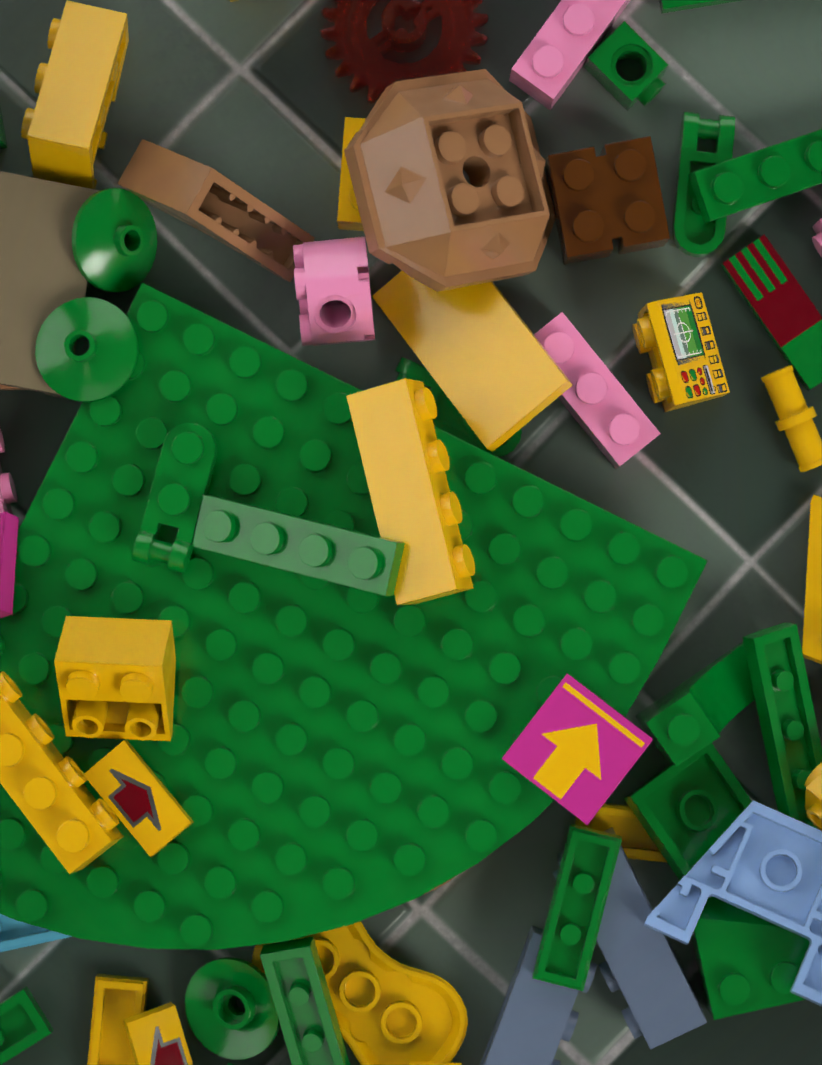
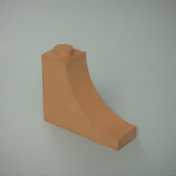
[117,139,315,282]

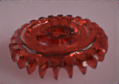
[320,0,489,104]

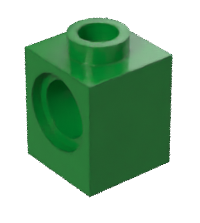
[584,21,668,111]

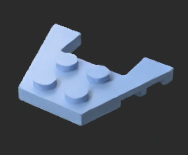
[644,800,822,1007]

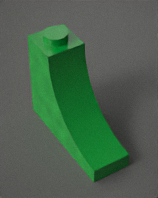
[635,629,763,767]

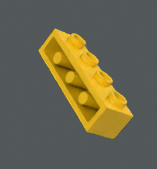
[346,378,475,605]
[0,671,124,874]

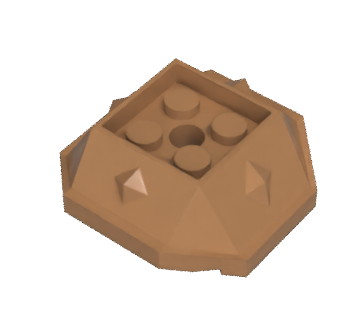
[344,69,556,292]

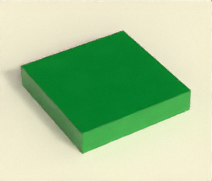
[624,743,752,880]

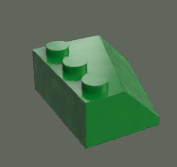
[678,879,809,1020]

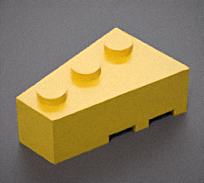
[21,0,129,189]

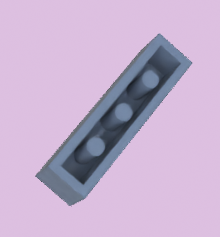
[553,827,707,1050]
[480,925,597,1065]

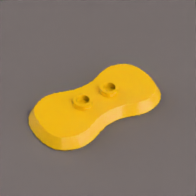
[252,921,468,1065]

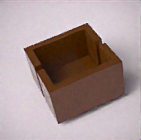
[545,136,670,265]

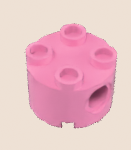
[293,237,375,346]

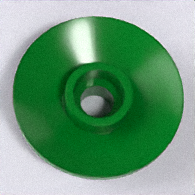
[72,188,157,292]
[35,297,139,402]
[185,957,280,1060]

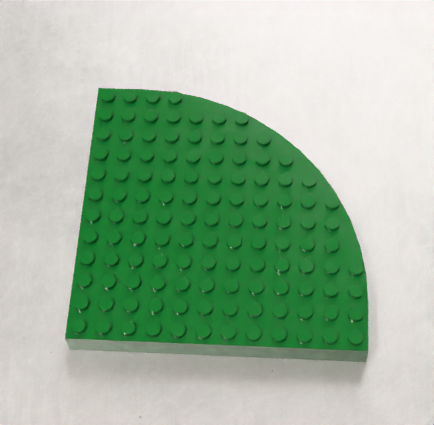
[0,283,708,950]

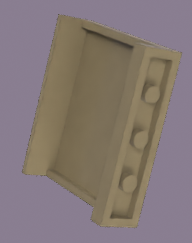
[0,171,100,399]

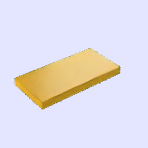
[372,271,573,452]

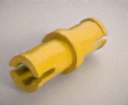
[761,365,822,472]

